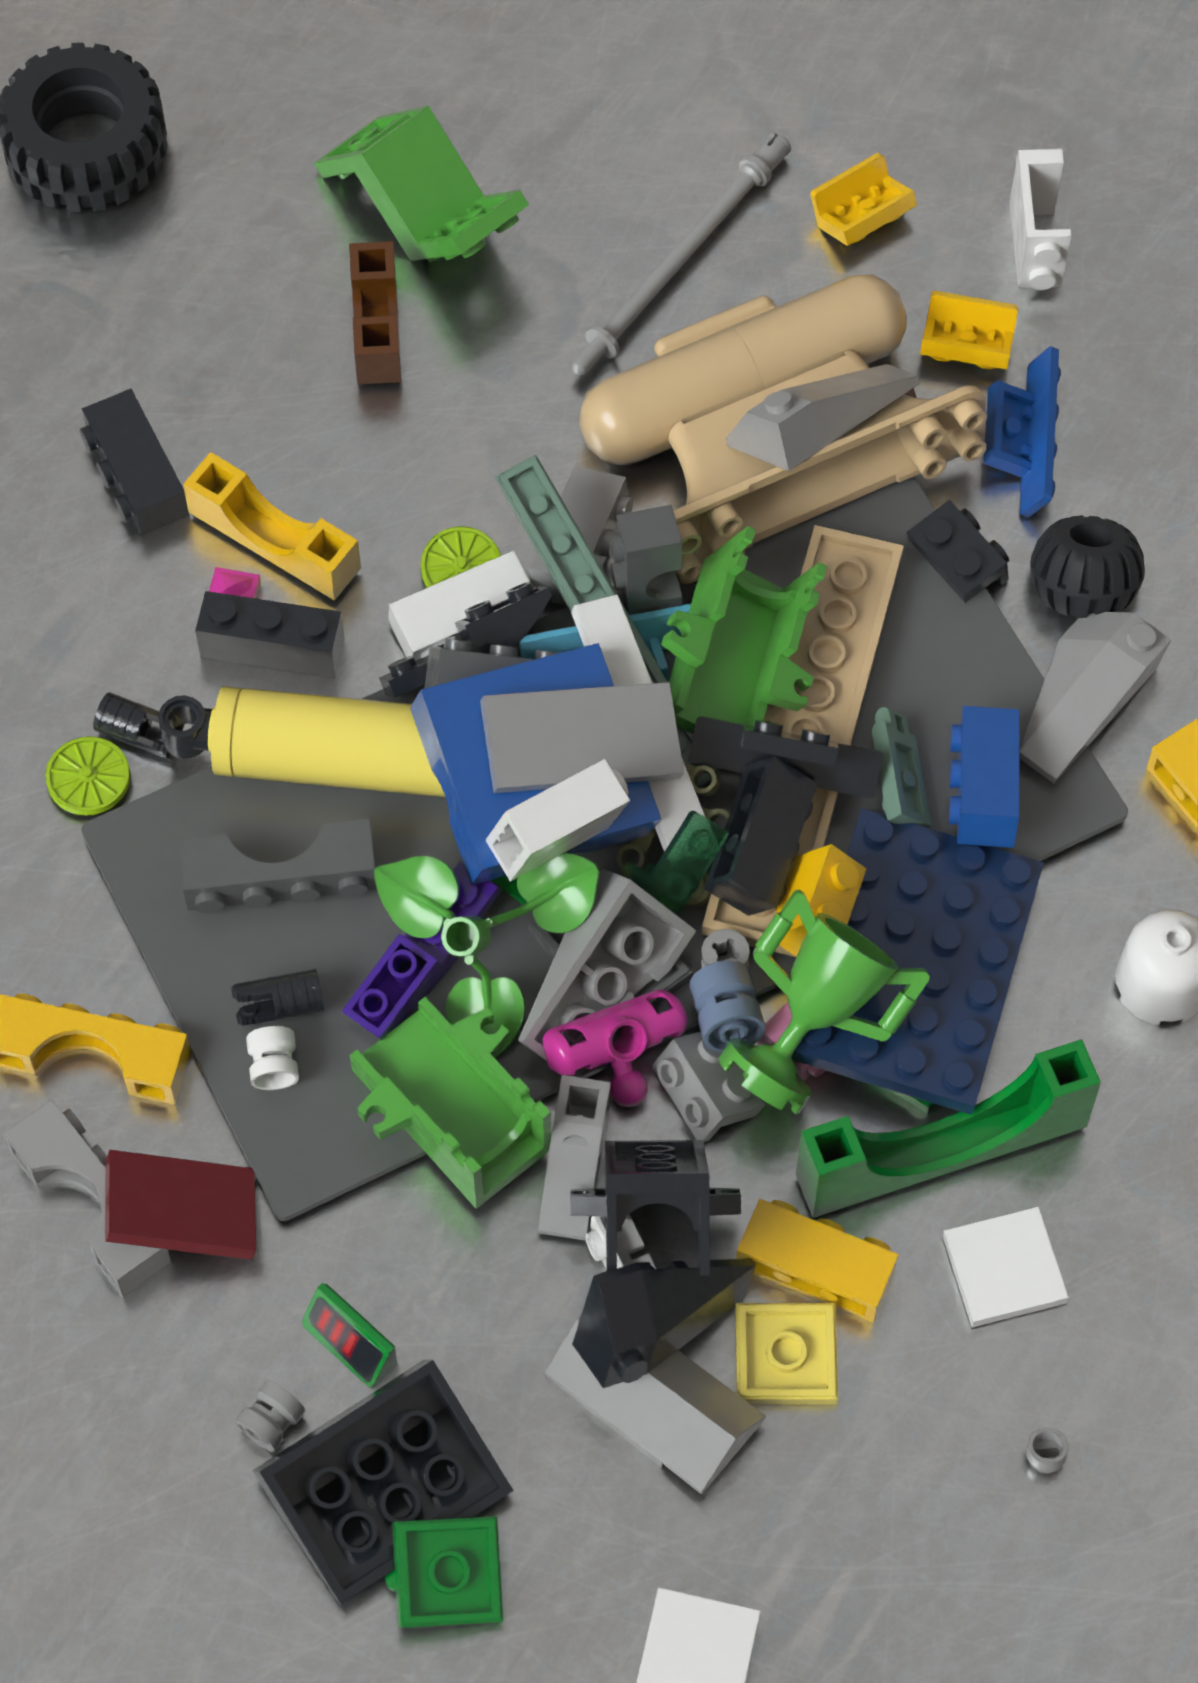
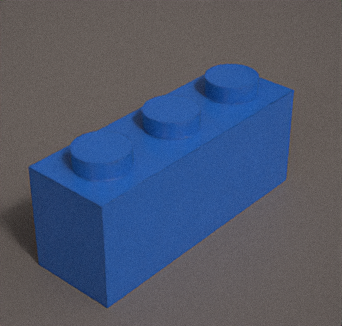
[949,706,1019,848]

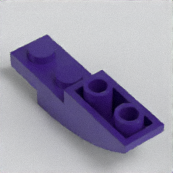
[342,861,501,1040]

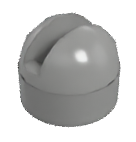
[1026,1428,1068,1474]

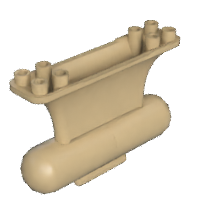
[579,275,987,584]

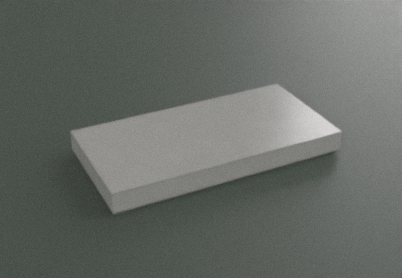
[480,682,684,793]

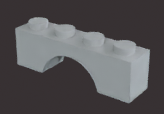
[3,1099,171,1297]

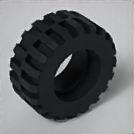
[0,42,167,212]

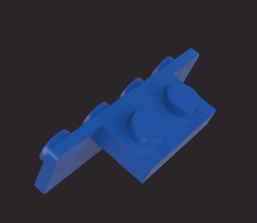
[983,346,1061,517]

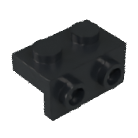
[907,499,1010,603]

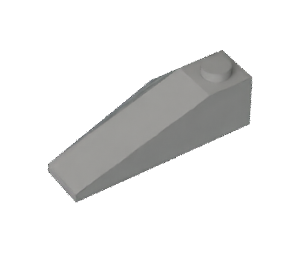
[1019,612,1171,784]
[518,868,696,1061]

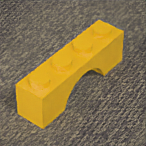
[183,452,361,601]
[0,993,191,1105]

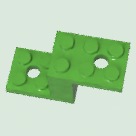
[313,106,529,262]

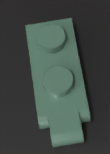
[872,707,932,828]

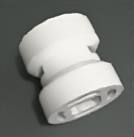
[246,1026,299,1090]

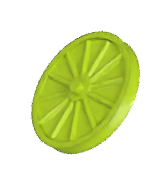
[421,526,501,588]
[45,736,131,816]

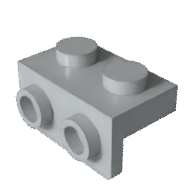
[652,1032,765,1142]

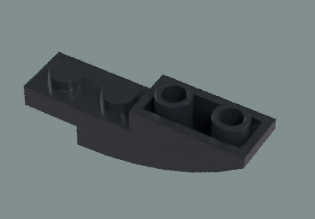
[379,581,552,698]

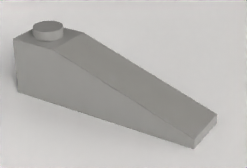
[726,364,920,471]

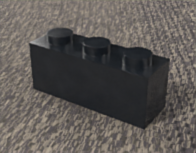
[79,389,189,536]
[195,591,345,678]
[704,756,818,916]

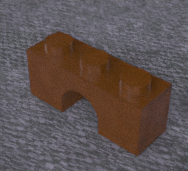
[349,241,402,384]

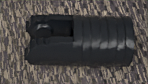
[93,692,185,760]
[231,969,324,1026]

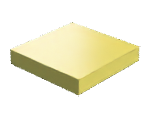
[735,1303,838,1405]

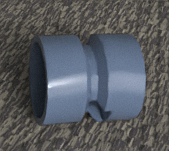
[689,960,766,1053]

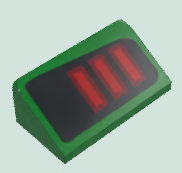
[302,1282,397,1388]

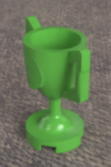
[718,890,930,1115]

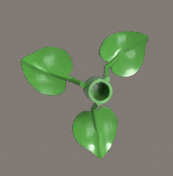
[374,853,600,1058]

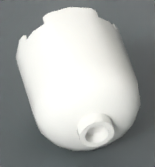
[1115,910,1198,1025]

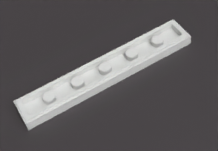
[571,595,717,865]

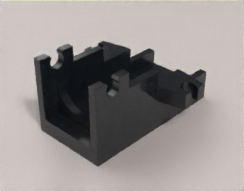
[570,1140,741,1276]

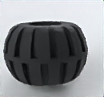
[1030,515,1145,618]

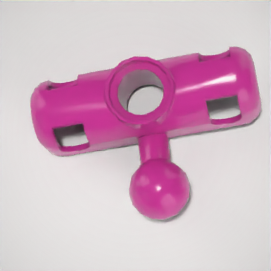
[543,989,688,1107]

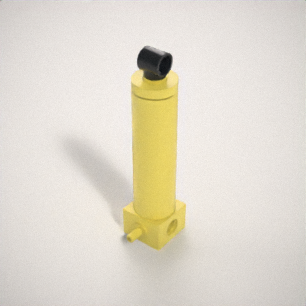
[158,686,445,797]

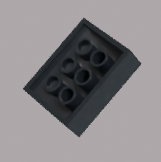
[252,1360,514,1605]

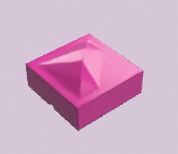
[209,567,261,599]

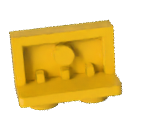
[810,153,917,246]
[920,291,1019,370]

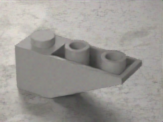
[537,1075,611,1241]

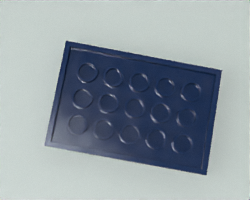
[792,808,1044,1115]

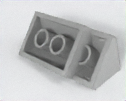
[545,1317,766,1495]

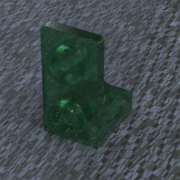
[620,810,728,915]

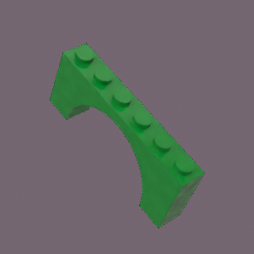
[796,1039,1101,1218]

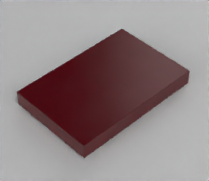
[105,1150,256,1260]

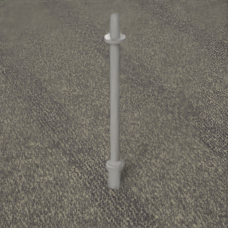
[572,132,791,376]

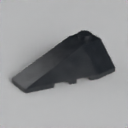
[572,1258,756,1388]

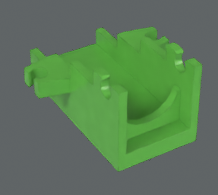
[661,526,827,733]
[350,997,551,1209]

